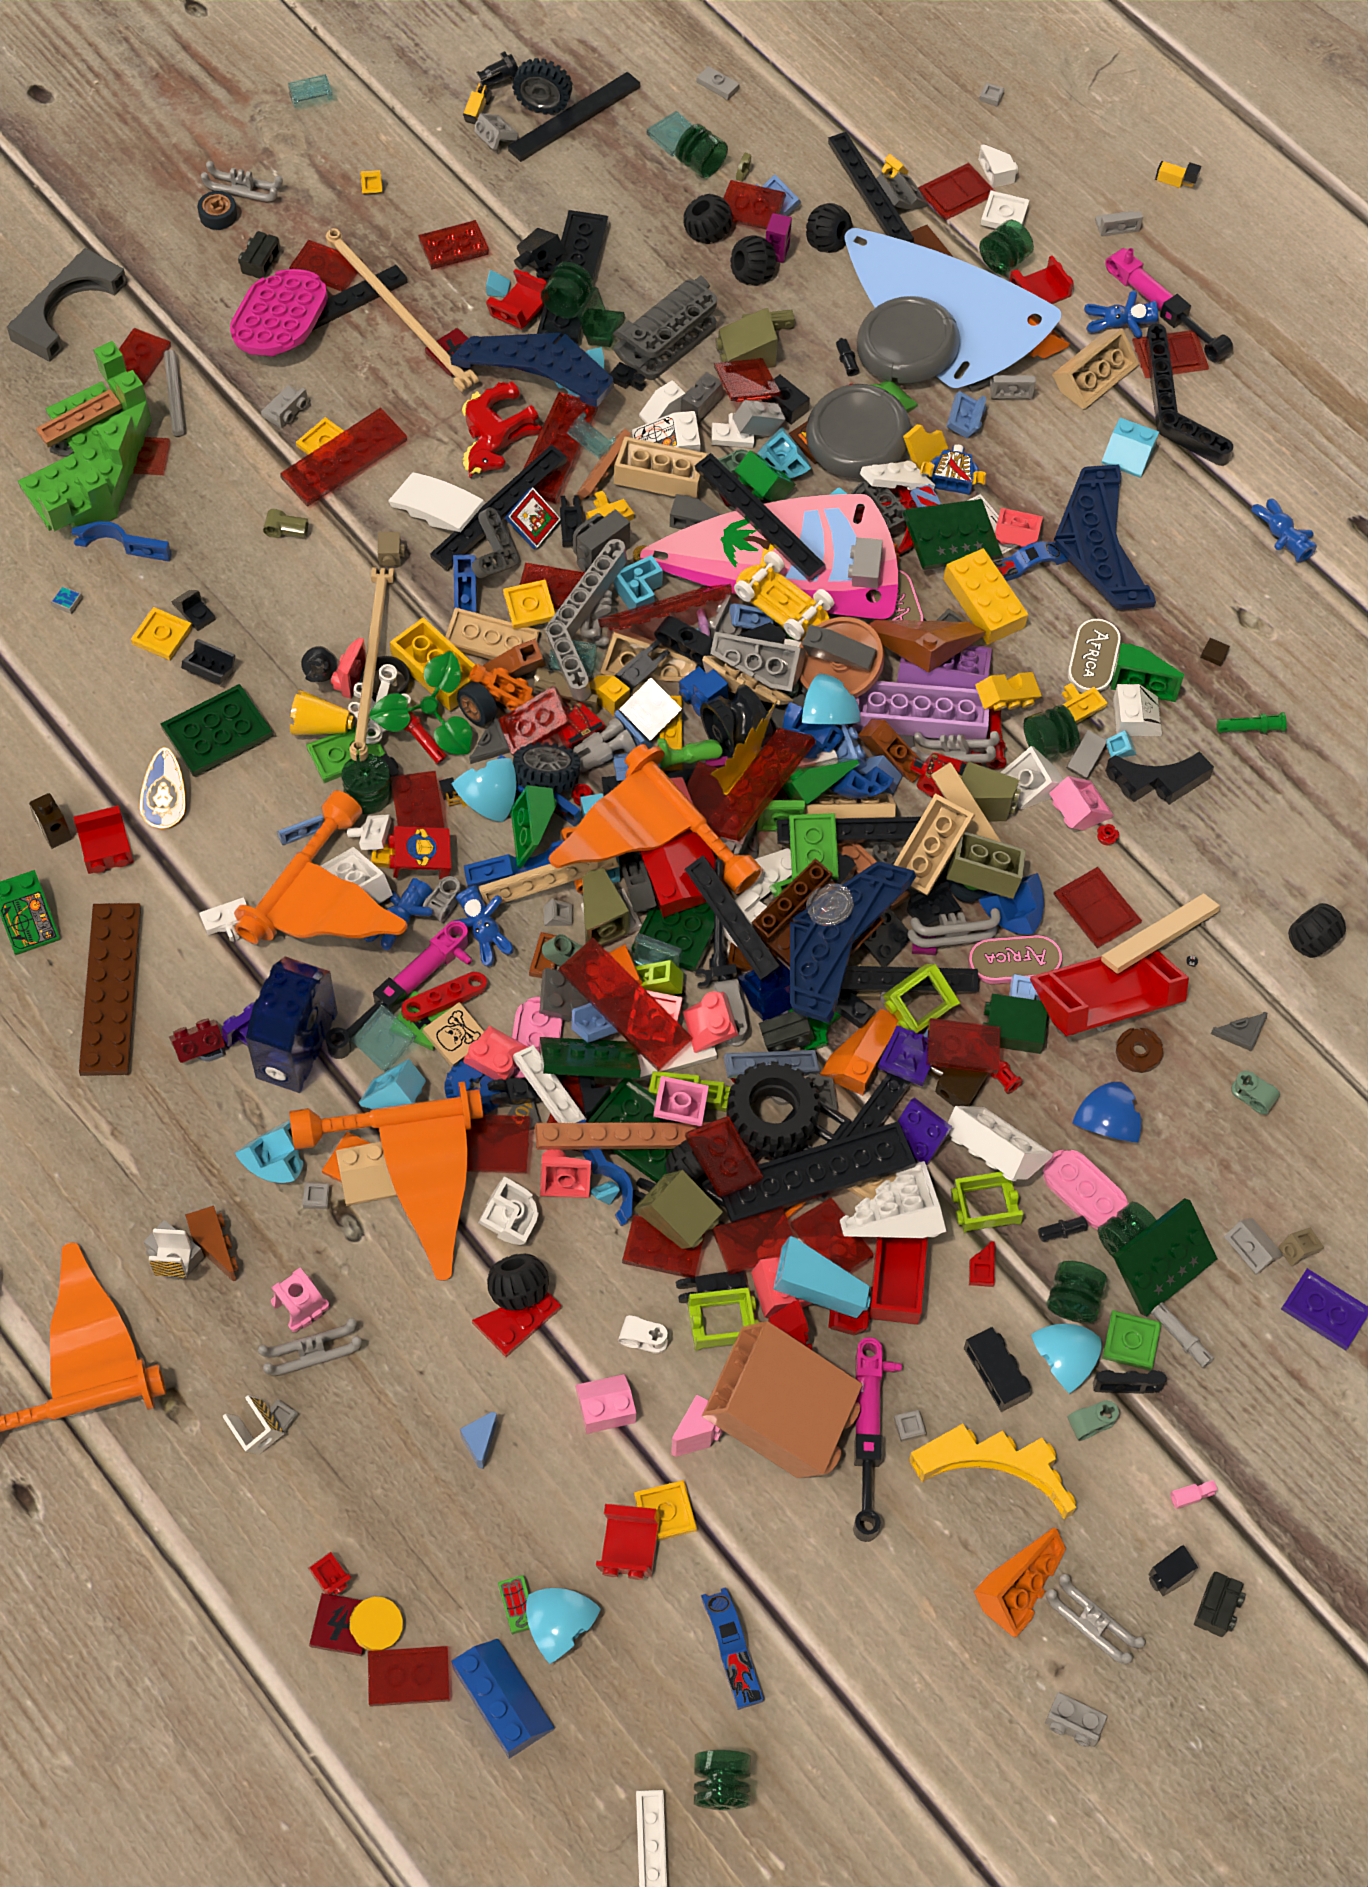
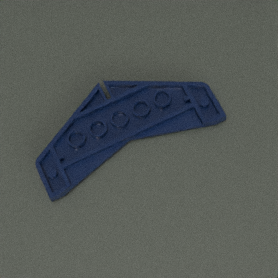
[450,333,614,407]
[1054,464,1156,610]
[790,862,916,1023]

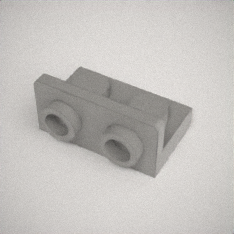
[474,113,519,149]
[990,375,1036,398]
[261,385,308,429]
[709,594,744,638]
[1045,1692,1107,1747]

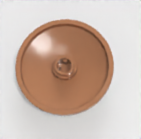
[799,617,885,698]

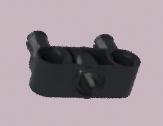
[654,616,713,671]

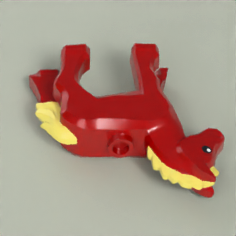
[462,381,542,478]

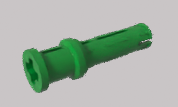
[1216,712,1287,733]

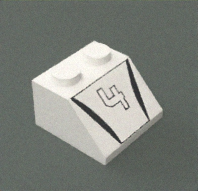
[1113,684,1162,736]

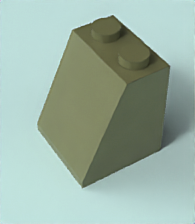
[715,308,778,374]
[961,761,1021,822]
[582,867,629,952]
[634,1170,723,1249]

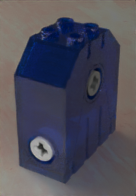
[246,956,338,1093]

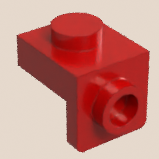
[828,1307,870,1336]
[308,1552,351,1595]

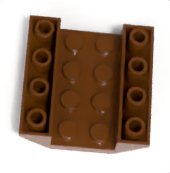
[751,858,885,967]

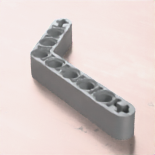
[546,539,627,701]

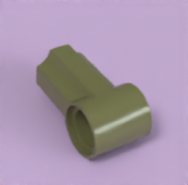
[263,509,309,538]

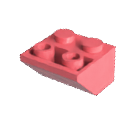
[751,1257,813,1318]

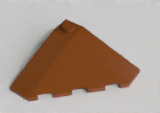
[868,619,986,673]

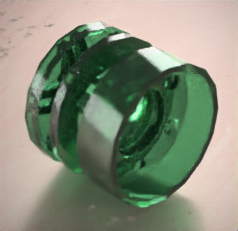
[675,123,728,178]
[979,219,1034,275]
[541,262,594,319]
[1023,704,1080,759]
[342,754,392,814]
[1097,1201,1156,1257]
[1046,1261,1108,1323]
[694,1750,751,1811]

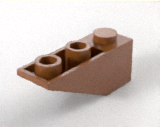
[483,639,547,678]
[858,719,921,783]
[185,1206,239,1281]

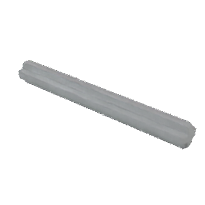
[164,350,184,437]

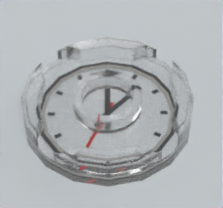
[806,883,854,926]

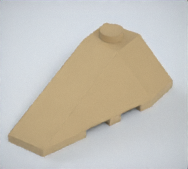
[600,627,697,681]
[702,655,793,705]

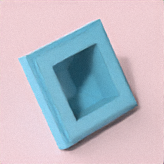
[590,1181,619,1205]

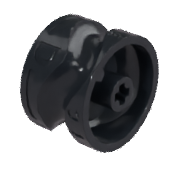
[700,684,774,758]

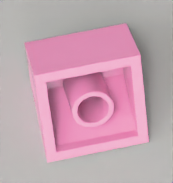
[1049,776,1114,830]
[653,1076,709,1126]
[575,1374,636,1434]
[671,1395,724,1457]

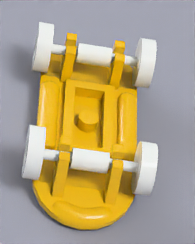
[734,551,834,640]

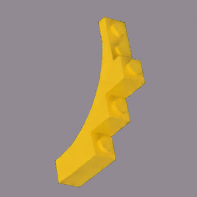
[909,1424,1076,1520]

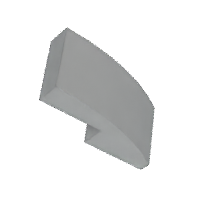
[1066,730,1107,779]

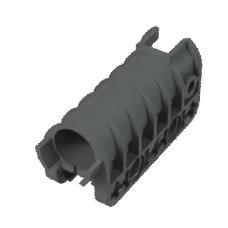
[613,275,717,380]

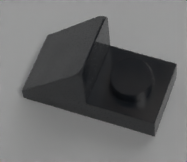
[171,590,216,631]
[578,1075,611,1122]

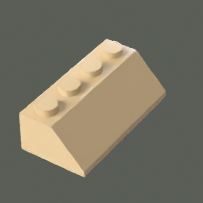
[1052,328,1139,409]
[614,437,707,498]
[804,793,896,818]
[893,793,975,896]
[336,1142,397,1206]

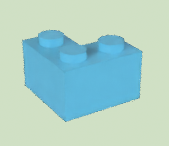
[614,555,663,619]

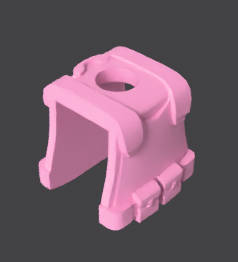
[271,1268,330,1332]

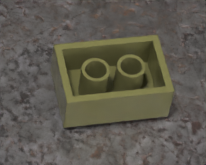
[947,832,1026,899]

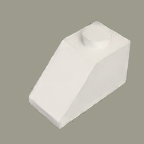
[978,145,1018,188]
[639,380,685,424]

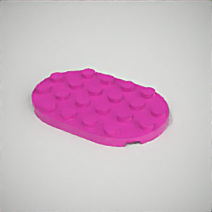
[230,269,328,357]

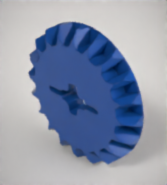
[445,1060,506,1114]

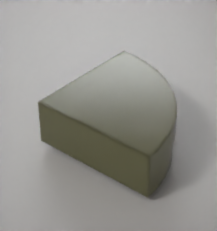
[736,152,751,182]

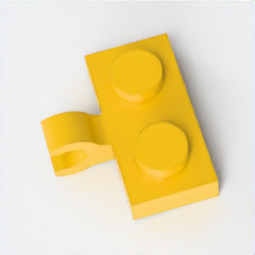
[586,491,634,521]
[1058,683,1107,727]

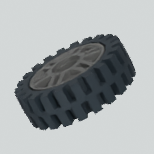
[512,58,573,115]
[513,742,580,793]

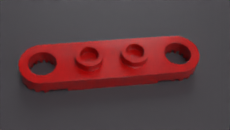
[401,972,487,1022]

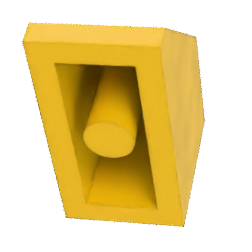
[589,675,630,717]

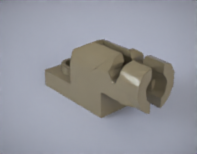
[533,667,598,715]

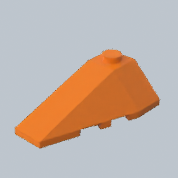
[1027,314,1070,359]
[820,1008,898,1096]
[974,1528,1066,1637]

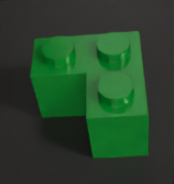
[734,450,796,503]

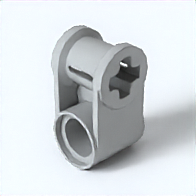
[422,876,461,923]

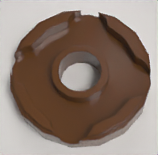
[1115,1028,1163,1073]

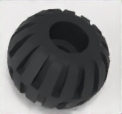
[683,194,733,244]
[806,203,852,253]
[730,235,776,286]
[1288,903,1346,958]
[665,1137,725,1188]
[487,1253,549,1310]

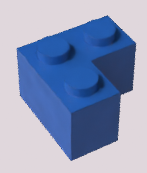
[679,666,728,717]

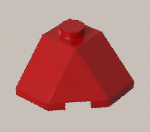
[768,1300,813,1351]

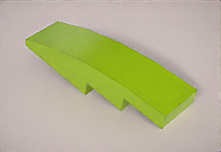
[649,1071,731,1112]

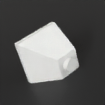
[1000,746,1063,810]

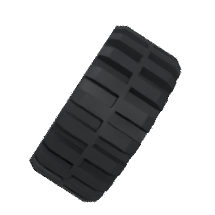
[726,1061,820,1158]

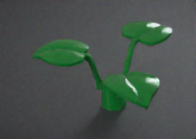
[369,651,472,755]

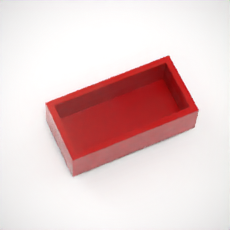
[869,1237,928,1325]

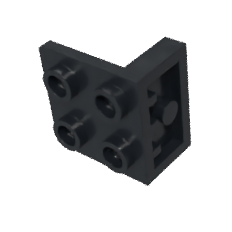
[863,908,910,967]

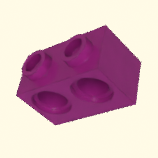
[766,213,792,263]

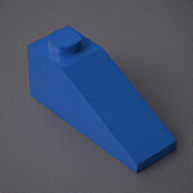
[453,555,477,613]

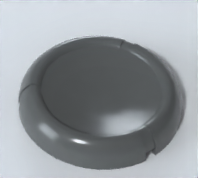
[857,296,960,383]
[806,384,911,478]

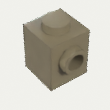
[378,532,405,567]

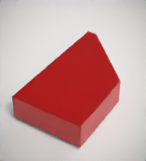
[969,1241,995,1287]

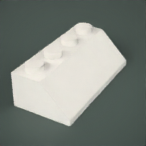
[948,1106,1053,1181]

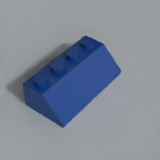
[451,1639,555,1759]

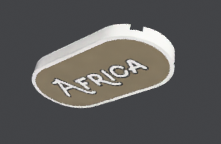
[1068,619,1120,693]

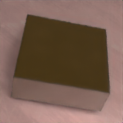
[1200,638,1230,666]

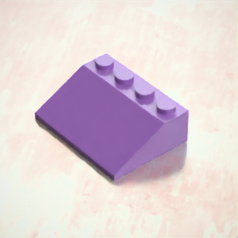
[897,645,992,689]

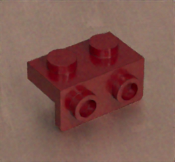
[169,1018,225,1063]

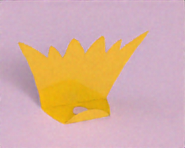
[711,698,778,799]

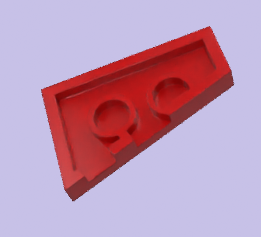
[472,1292,561,1358]

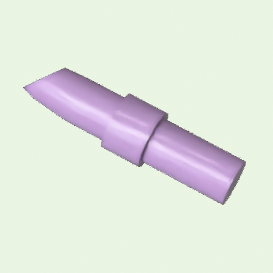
[697,609,710,637]

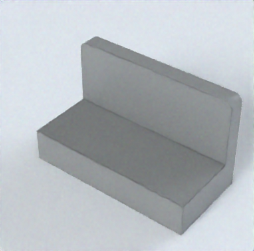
[1095,211,1143,237]
[1224,1218,1283,1274]

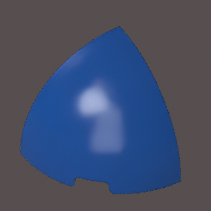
[783,702,844,759]
[830,766,894,799]
[979,873,1044,934]
[1072,1082,1141,1142]

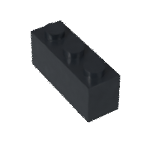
[964,1327,1031,1412]

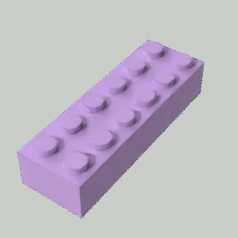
[852,681,989,739]

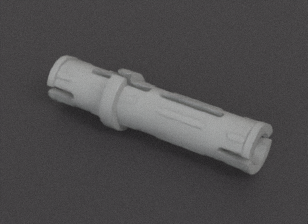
[1151,1302,1215,1368]

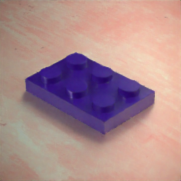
[1281,1268,1368,1351]

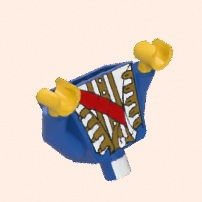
[920,445,986,495]

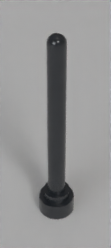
[709,858,728,969]

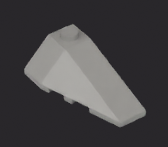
[710,632,806,692]

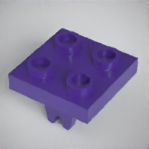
[222,1001,265,1052]
[878,1026,941,1086]
[898,1098,952,1165]

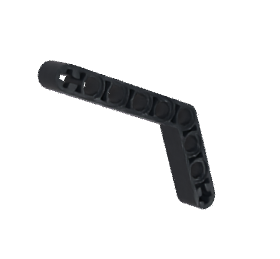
[1145,323,1234,466]

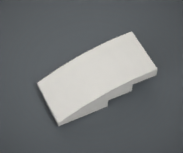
[388,472,485,532]

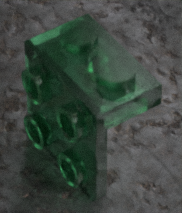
[578,287,626,347]

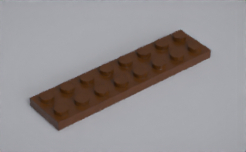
[79,903,141,1076]

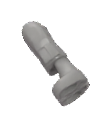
[573,718,636,773]

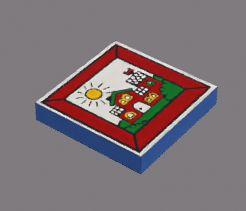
[505,487,560,549]

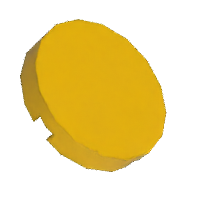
[350,1596,403,1651]

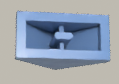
[856,755,902,795]
[460,1412,498,1469]

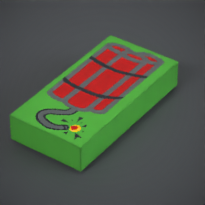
[498,1575,530,1635]

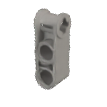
[713,979,747,1047]

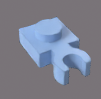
[1009,974,1041,1001]

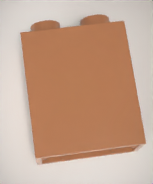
[701,1321,862,1478]

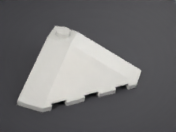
[840,1161,946,1238]

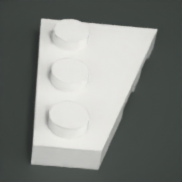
[860,461,935,490]
[739,848,792,900]

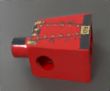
[554,701,605,750]
[909,753,967,798]

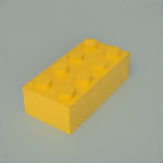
[943,548,1029,645]
[390,617,483,711]

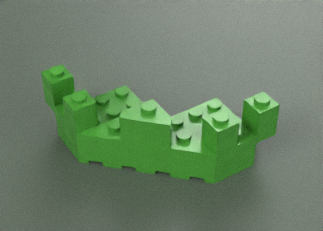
[18,340,152,537]

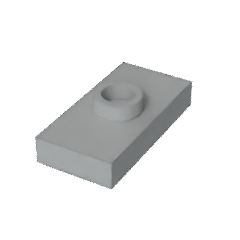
[696,66,739,100]

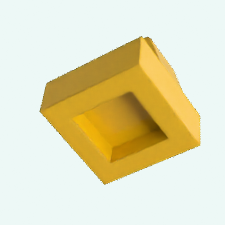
[882,153,909,177]
[360,170,382,193]

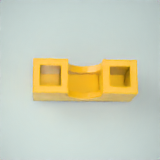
[975,672,1042,711]

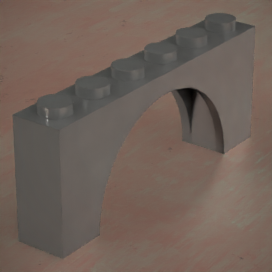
[7,248,127,362]

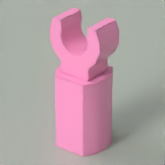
[1170,1480,1218,1509]

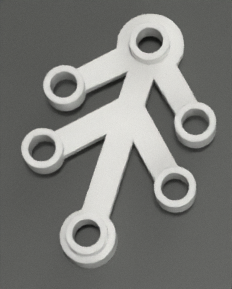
[348,664,411,744]

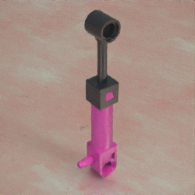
[1105,248,1233,363]
[325,921,472,1059]
[853,1337,902,1542]

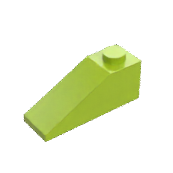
[622,960,684,996]

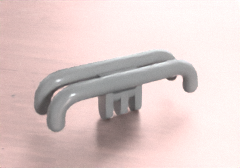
[201,161,283,202]
[580,585,612,647]
[911,731,1000,763]
[908,908,1001,948]
[258,1318,362,1376]
[1046,1574,1145,1664]

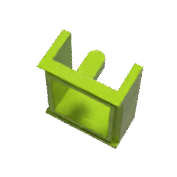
[882,964,960,1033]
[950,1171,1023,1233]
[687,1288,759,1351]

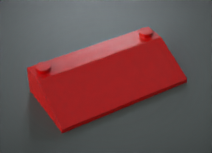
[640,777,726,917]
[1030,950,1189,1036]

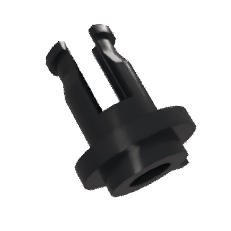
[476,51,518,87]
[301,646,338,682]

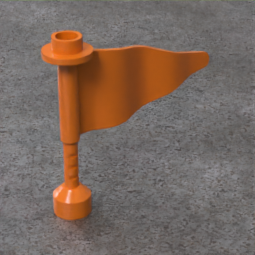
[548,744,764,894]
[234,790,408,944]
[289,1081,483,1281]
[0,1242,166,1432]

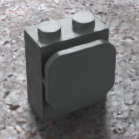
[573,509,630,571]

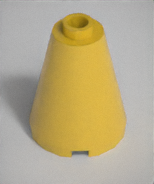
[290,690,354,735]

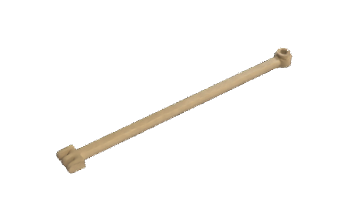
[326,228,479,392]
[349,567,394,761]

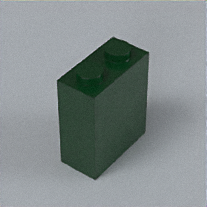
[981,993,1047,1054]

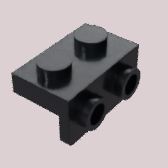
[181,639,236,685]
[907,881,961,927]

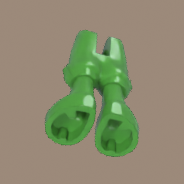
[657,738,722,768]

